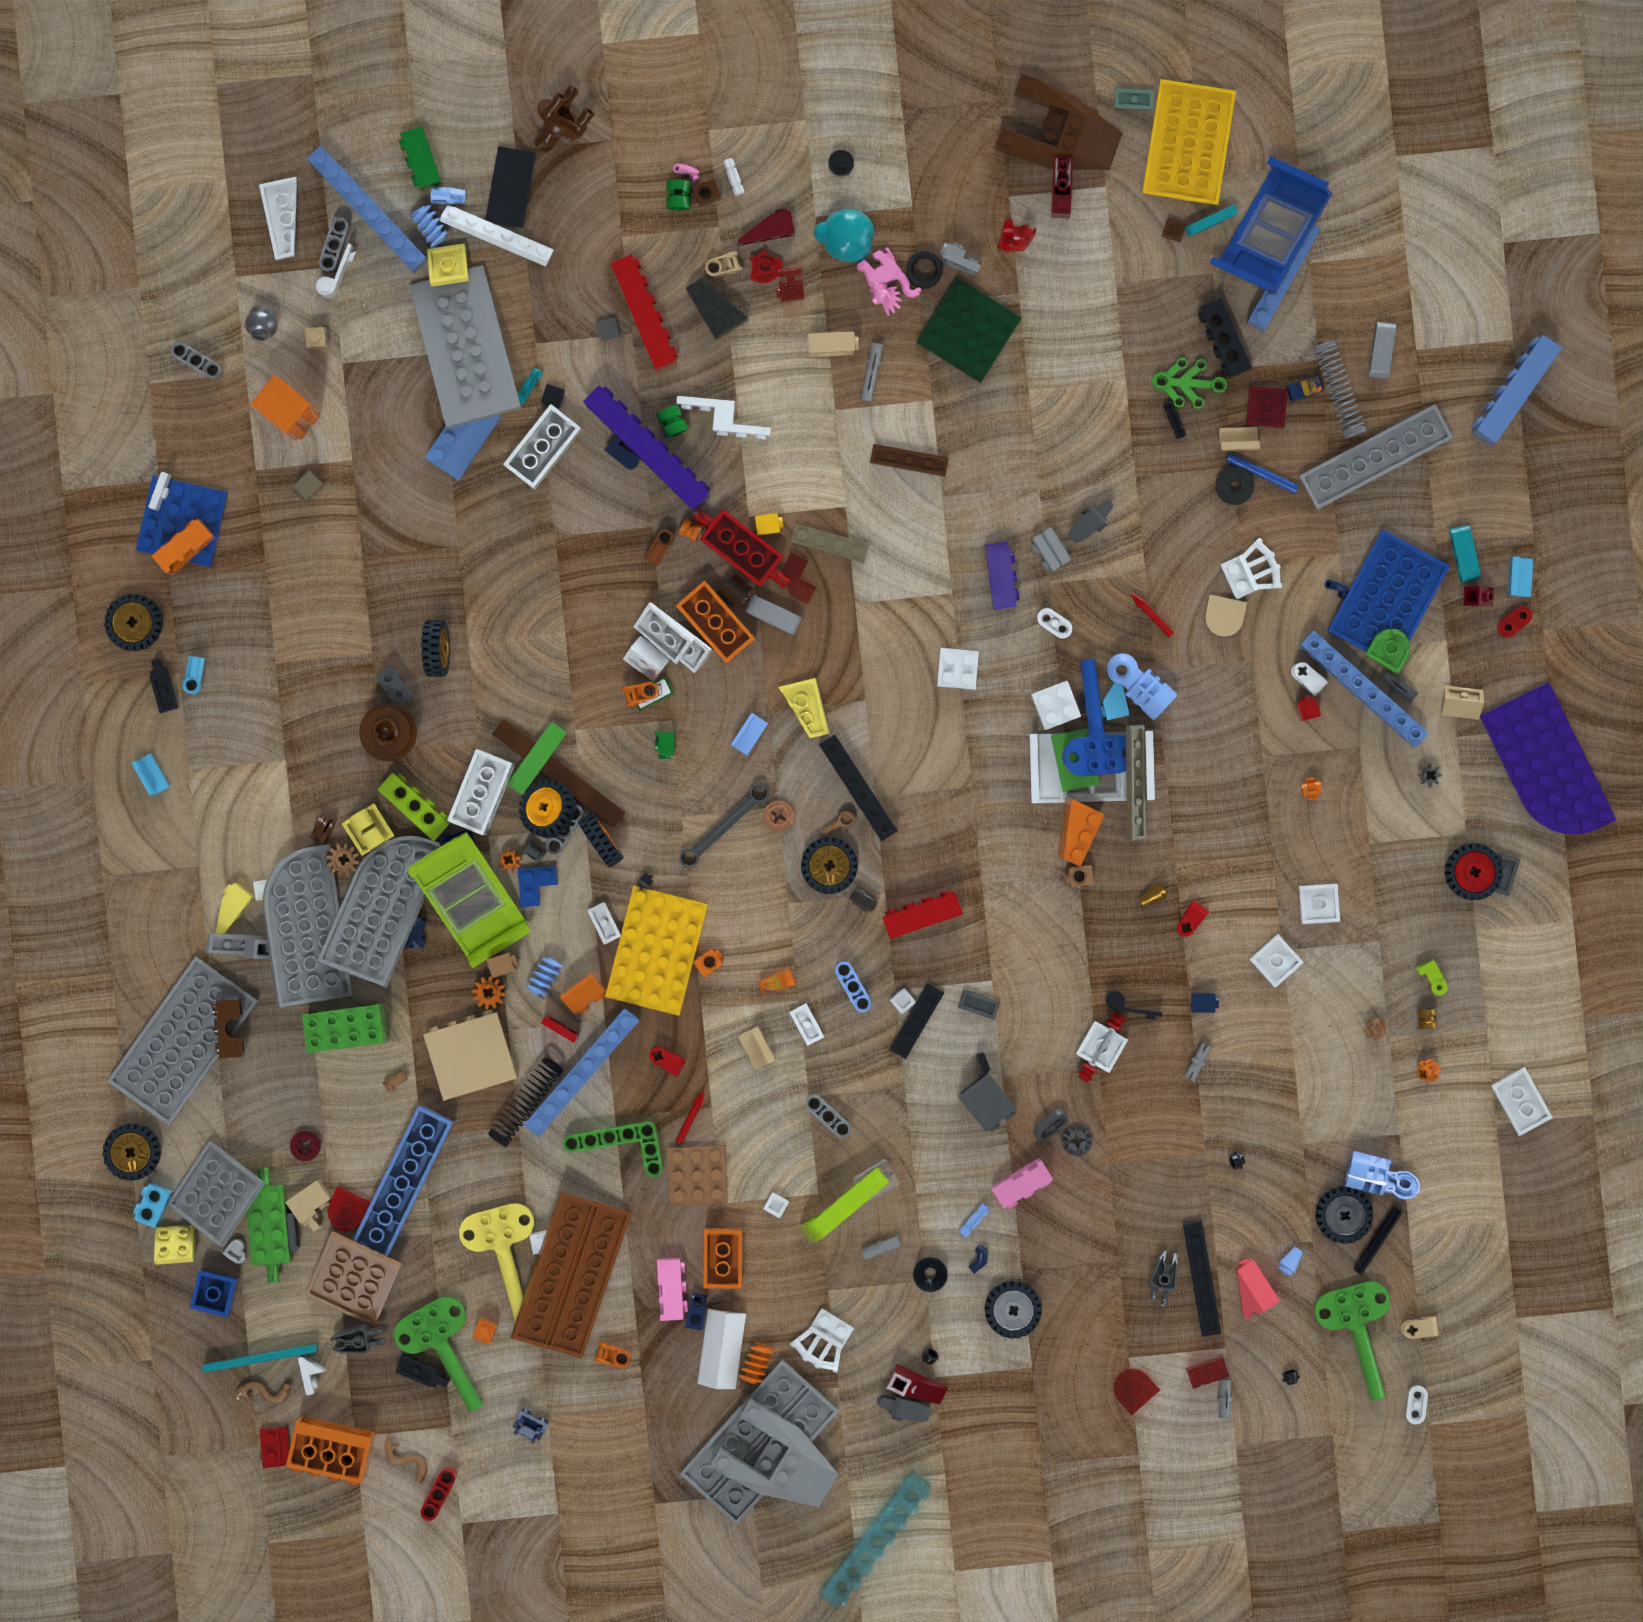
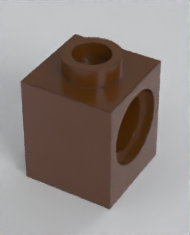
[691,179,721,207]

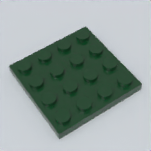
[916,277,1022,384]

